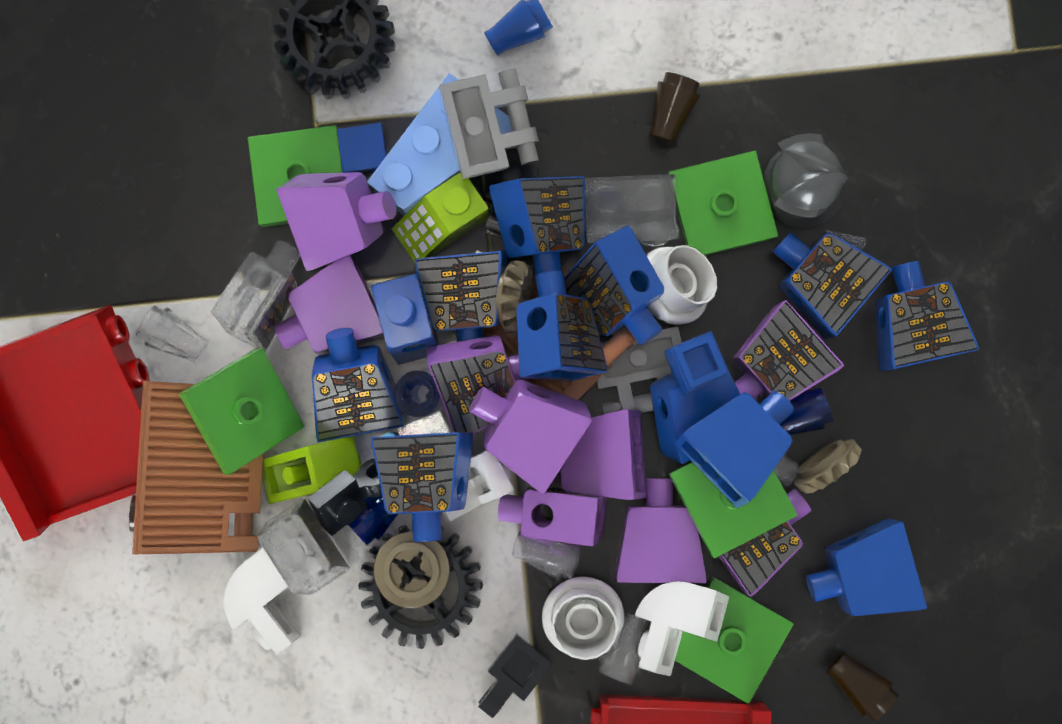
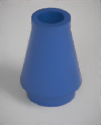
[484,0,553,56]

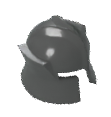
[764,133,848,230]

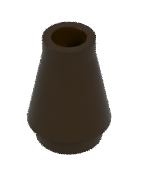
[649,72,700,143]
[826,652,898,722]

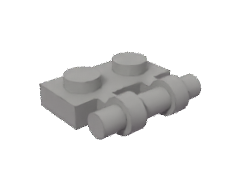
[439,68,539,180]
[597,326,682,415]

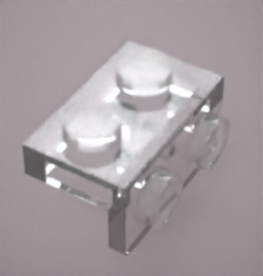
[584,174,679,246]

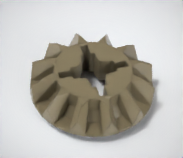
[496,260,535,335]
[794,439,862,494]
[374,531,450,608]

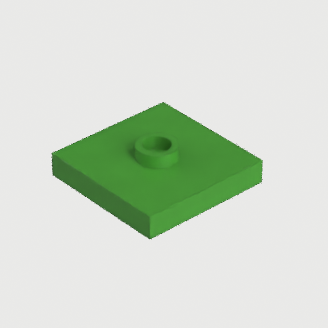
[248,125,343,227]
[668,150,779,256]
[179,348,305,475]
[669,462,798,559]
[675,576,794,704]

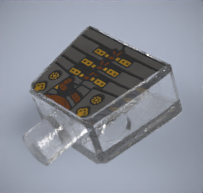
[211,240,300,352]
[257,497,351,595]

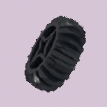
[274,0,396,99]
[358,525,483,649]

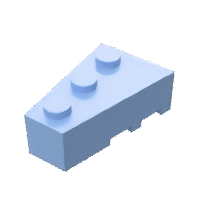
[367,73,513,216]

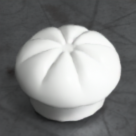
[647,245,717,325]
[542,576,625,660]

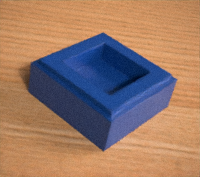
[337,123,387,174]
[665,331,730,394]

